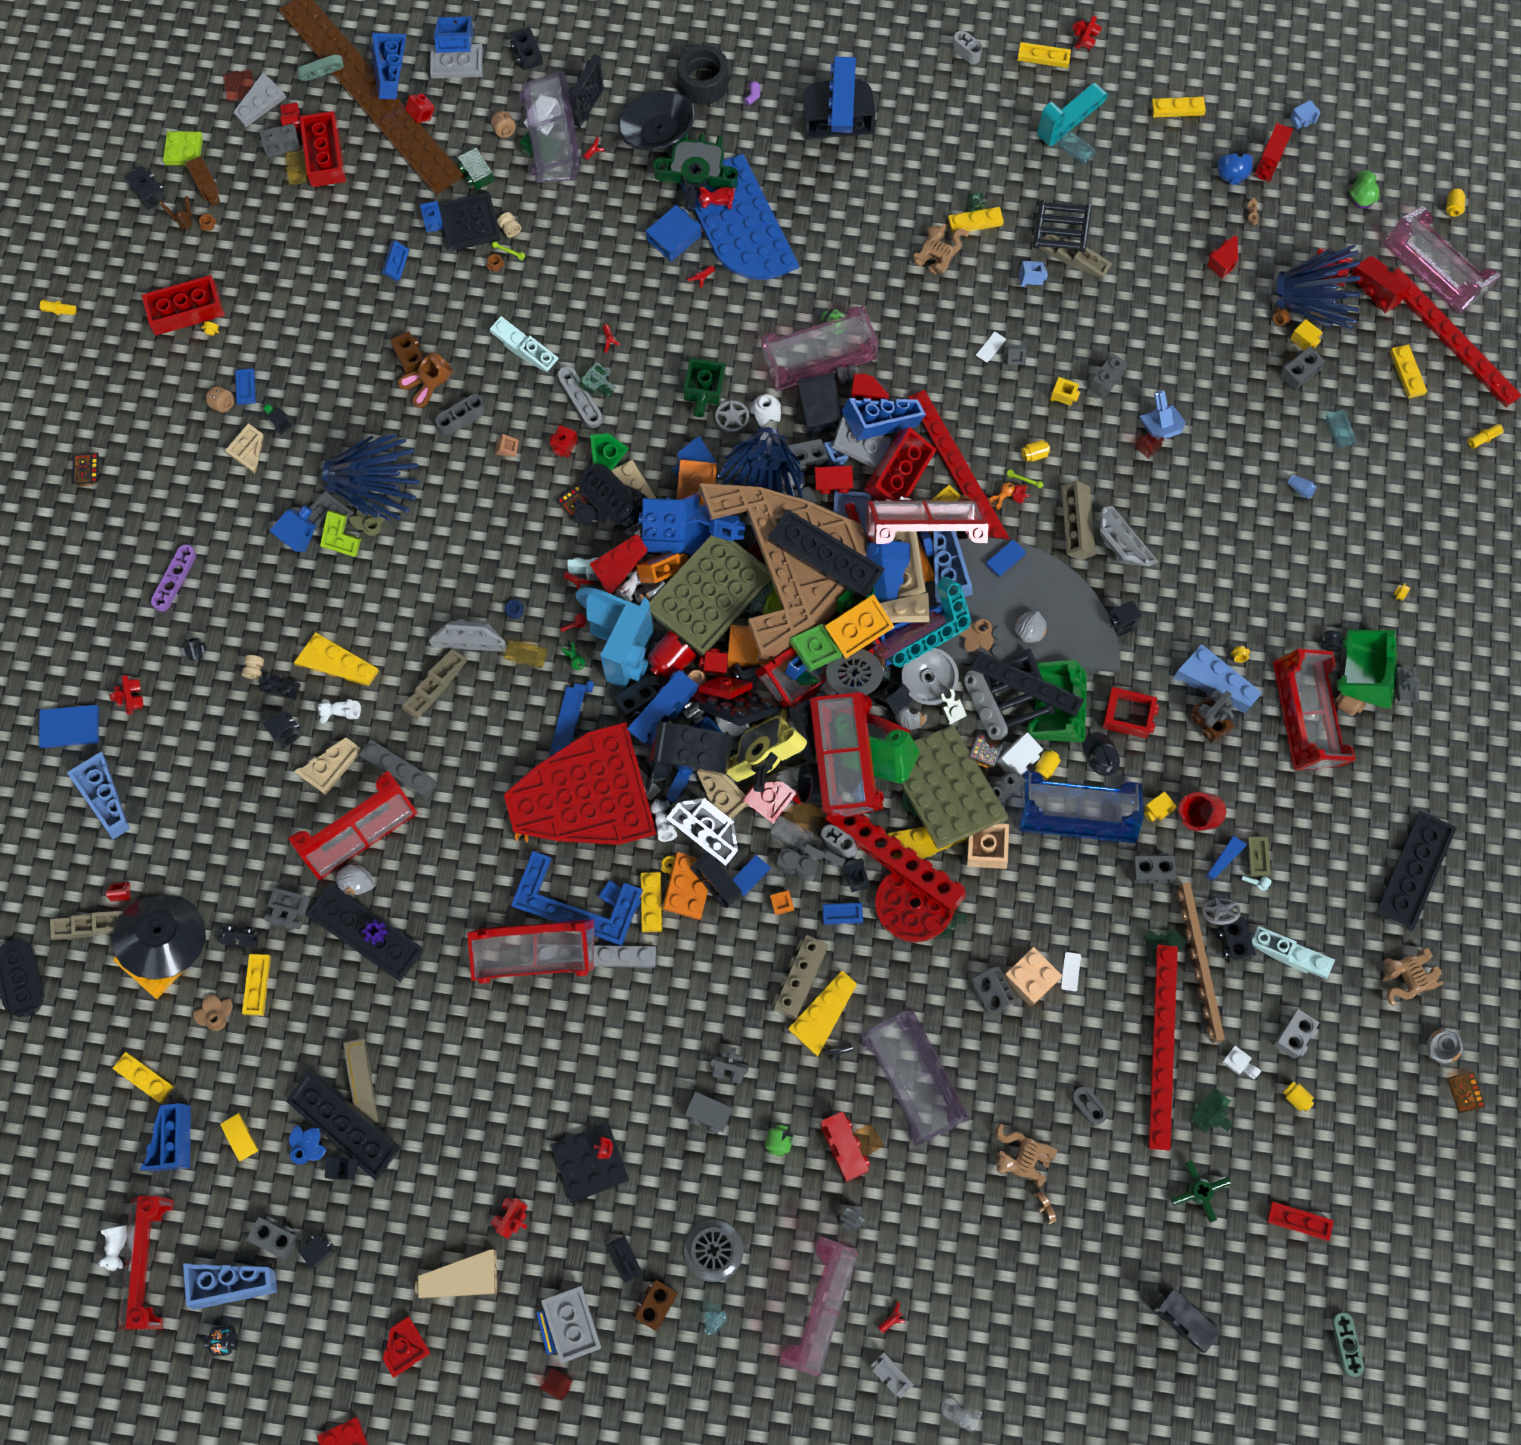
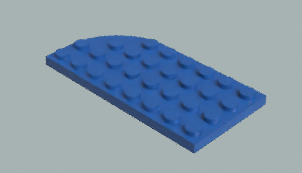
[681,154,799,280]

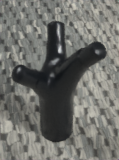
[823,1043,853,1062]

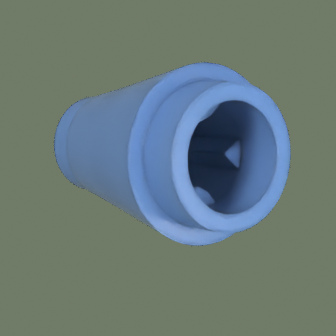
[1287,474,1317,499]

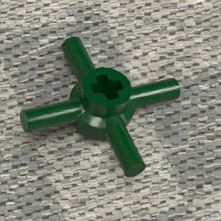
[1171,1160,1232,1223]

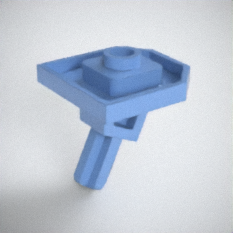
[1139,390,1185,439]

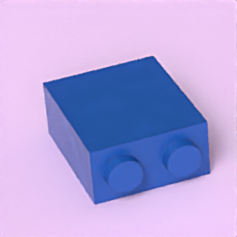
[646,205,701,262]

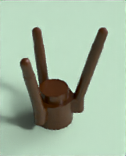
[159,195,192,230]

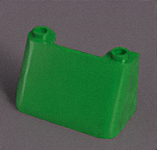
[1337,630,1397,709]
[1026,660,1087,743]
[834,712,920,784]

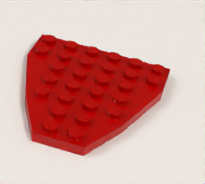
[504,722,657,845]

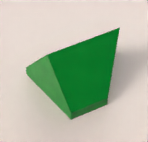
[590,433,629,470]

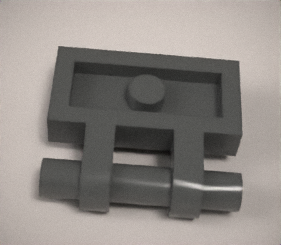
[264,888,310,930]

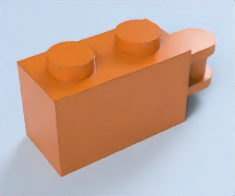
[636,553,688,583]

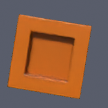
[770,890,794,916]

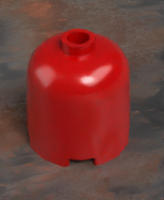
[648,630,696,679]
[1178,792,1227,831]

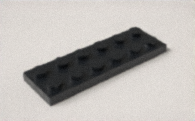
[767,509,885,600]
[1374,810,1457,931]
[306,883,425,983]
[286,1069,402,1181]

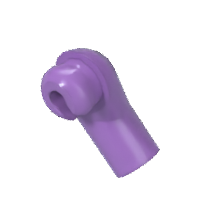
[744,81,760,106]

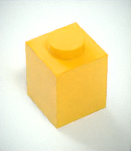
[1290,319,1323,351]

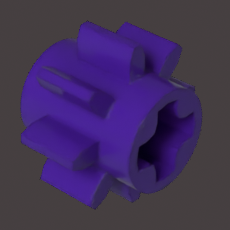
[362,919,388,946]

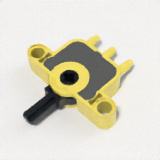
[727,709,807,793]

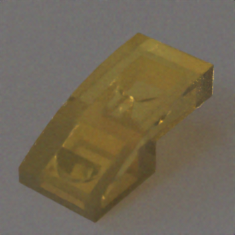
[286,151,307,185]
[504,641,548,669]

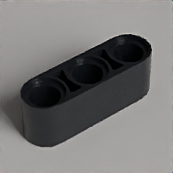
[690,852,742,908]

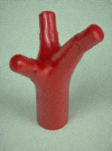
[582,137,604,160]
[687,265,715,288]
[602,324,620,353]
[563,571,594,590]
[878,1302,905,1333]

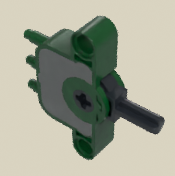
[653,133,738,212]

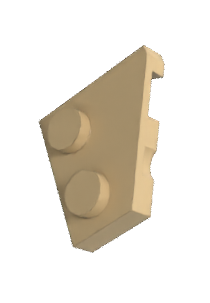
[225,423,264,474]

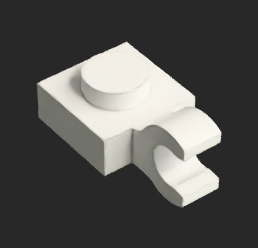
[1222,1046,1261,1079]

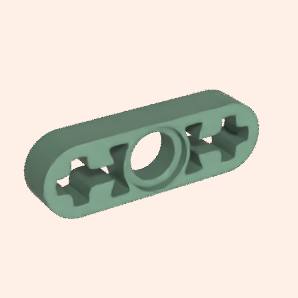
[297,55,344,81]
[1332,1313,1364,1377]

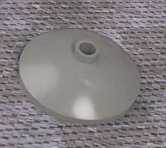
[901,648,959,705]

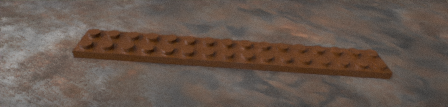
[278,0,464,196]

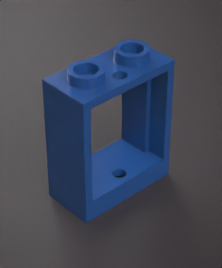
[434,16,474,53]

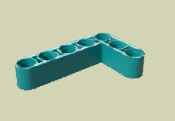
[1037,83,1108,147]
[884,577,971,667]

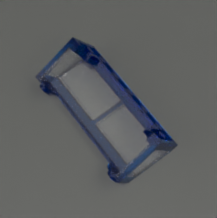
[1019,771,1144,843]

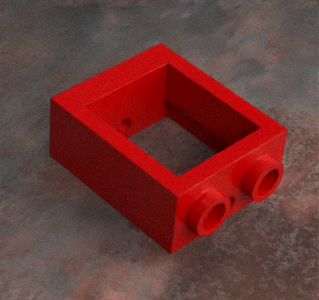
[1254,123,1293,182]
[1102,687,1159,739]

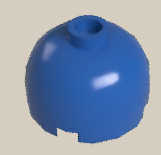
[1217,154,1253,185]

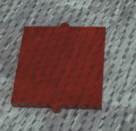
[223,70,254,101]

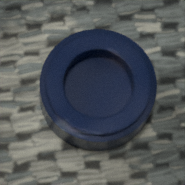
[505,599,524,619]

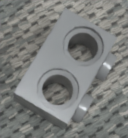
[1273,1009,1319,1059]

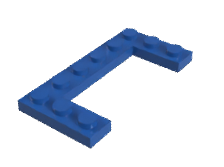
[511,851,643,946]

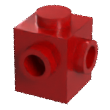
[405,93,435,123]
[549,425,578,458]
[699,649,728,675]

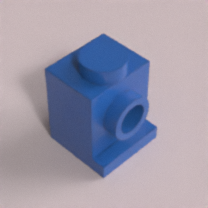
[420,201,444,232]

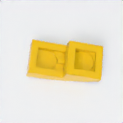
[220,1113,259,1161]

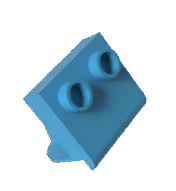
[576,587,654,690]

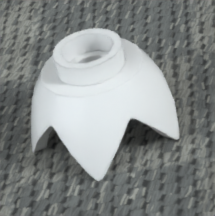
[749,394,781,426]

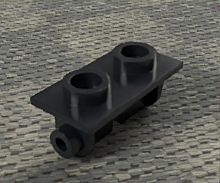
[259,673,301,700]
[216,924,261,948]
[606,1235,643,1283]

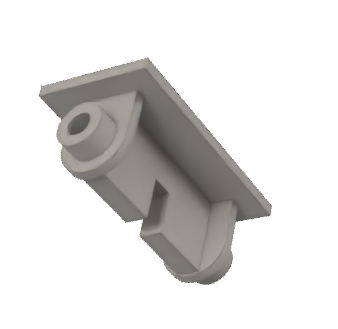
[870,1353,914,1399]

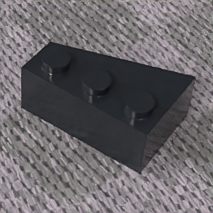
[1151,1289,1221,1353]

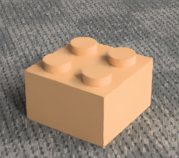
[967,824,1009,869]
[1004,947,1062,1007]

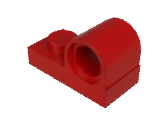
[280,102,302,136]

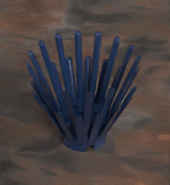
[1277,244,1361,330]
[717,427,803,514]
[322,434,420,521]

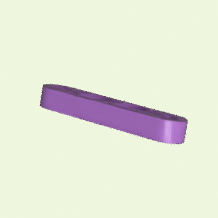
[151,545,196,612]

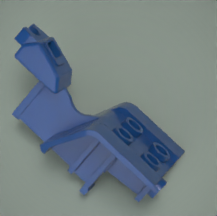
[639,493,745,553]

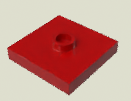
[699,676,752,699]

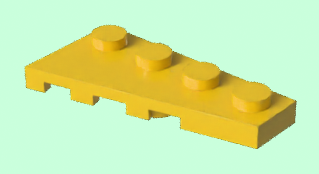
[294,632,379,686]
[888,827,968,859]
[788,971,857,1057]

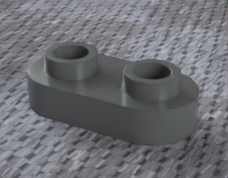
[1072,1087,1107,1125]

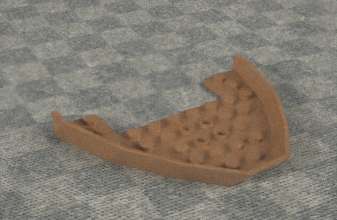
[697,483,869,662]

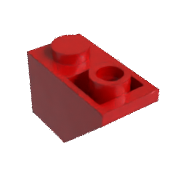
[1207,235,1238,279]

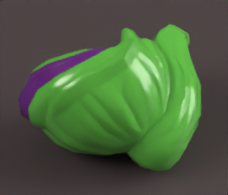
[1349,170,1380,208]

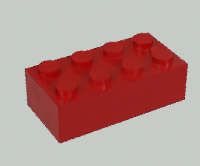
[300,111,346,187]
[142,275,225,335]
[864,427,937,501]

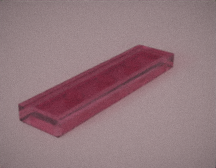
[873,611,946,659]

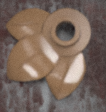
[958,619,994,652]
[193,994,233,1031]

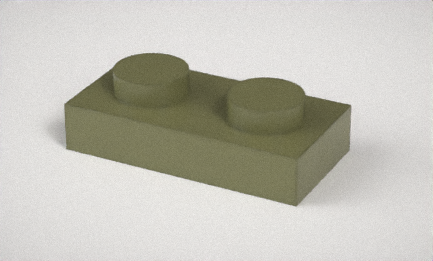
[1247,837,1271,877]

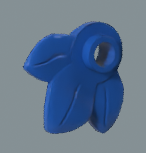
[289,1126,327,1165]

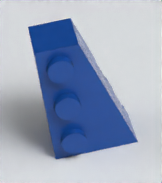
[140,1103,191,1172]

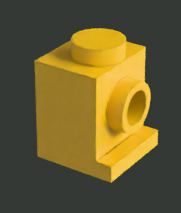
[1050,377,1080,406]
[1143,792,1177,822]

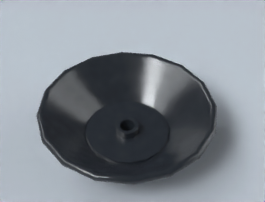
[618,90,695,151]
[112,894,206,980]

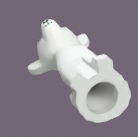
[614,569,644,602]
[317,699,361,723]
[649,799,677,842]
[99,1225,127,1271]

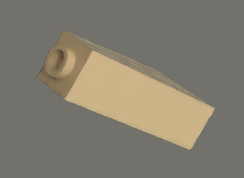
[415,1250,497,1298]

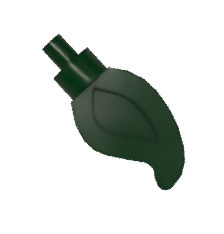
[790,671,820,686]
[901,790,918,819]

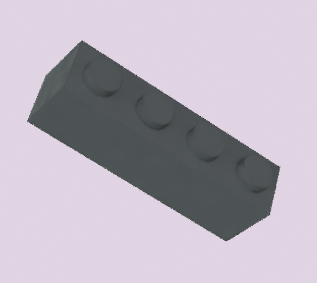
[359,739,438,801]

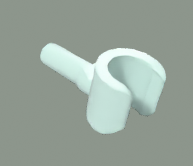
[1242,875,1271,891]

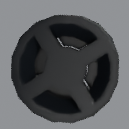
[1322,630,1344,652]

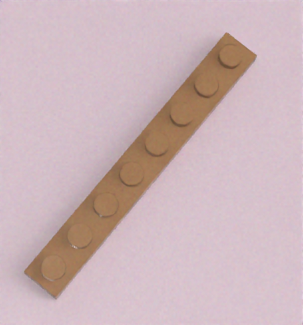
[1177,882,1225,1044]

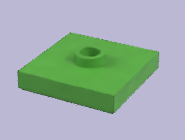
[789,624,842,672]

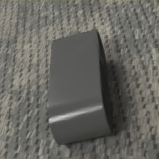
[436,394,486,436]

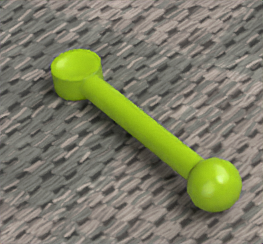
[492,241,525,260]
[1007,470,1043,488]

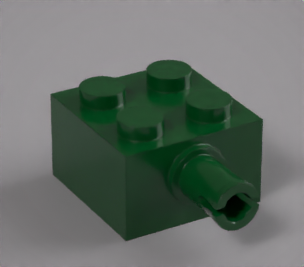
[683,358,726,418]

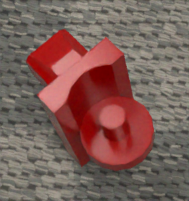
[1072,15,1102,50]
[109,675,143,715]
[491,1198,528,1239]

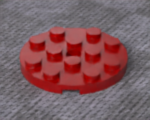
[875,864,954,942]

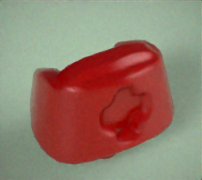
[1012,484,1029,504]
[594,1137,613,1159]

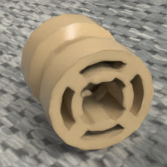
[497,212,521,238]
[241,655,264,679]

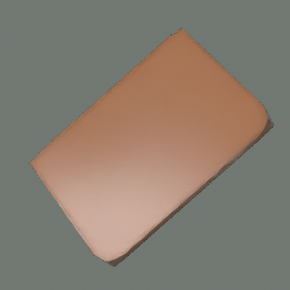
[494,434,519,457]

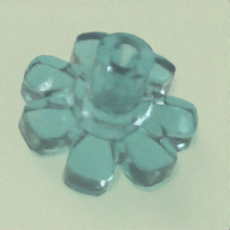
[704,1311,727,1335]

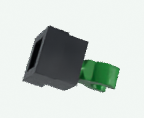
[263,404,293,435]

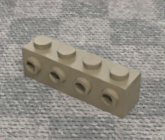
[1062,480,1096,560]
[772,935,828,1021]

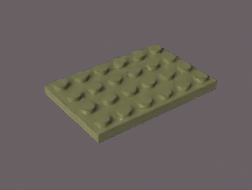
[649,535,772,656]
[900,725,1008,850]

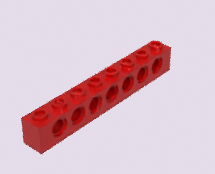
[825,803,966,915]

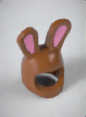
[398,352,453,408]

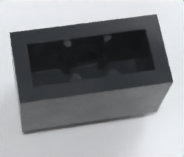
[124,166,166,210]

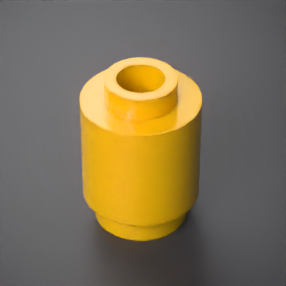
[1446,189,1465,217]
[1021,439,1050,462]
[1034,750,1061,780]
[1282,1081,1314,1112]

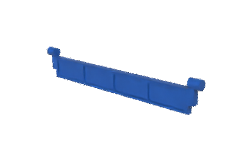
[549,681,594,758]

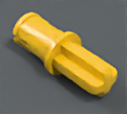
[40,300,77,315]
[1467,424,1504,449]

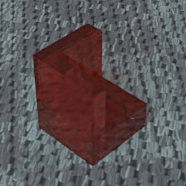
[1135,433,1165,459]
[540,1369,574,1401]

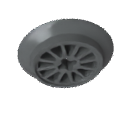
[826,649,883,695]
[683,1219,744,1282]

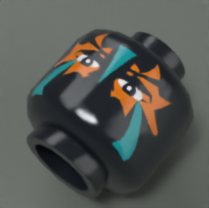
[204,1327,237,1356]

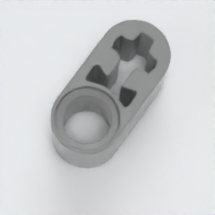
[953,31,982,64]
[821,825,858,859]

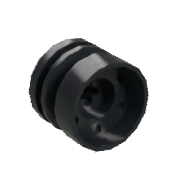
[797,763,843,804]

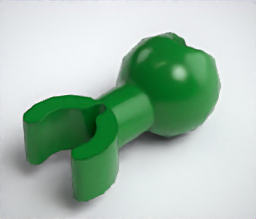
[562,642,585,671]

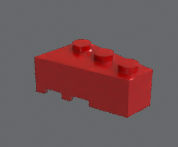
[1350,255,1412,313]
[590,534,648,595]
[820,1111,870,1183]

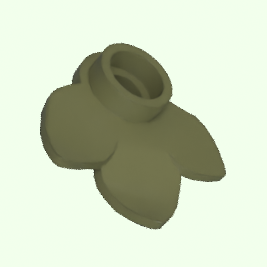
[349,506,386,536]

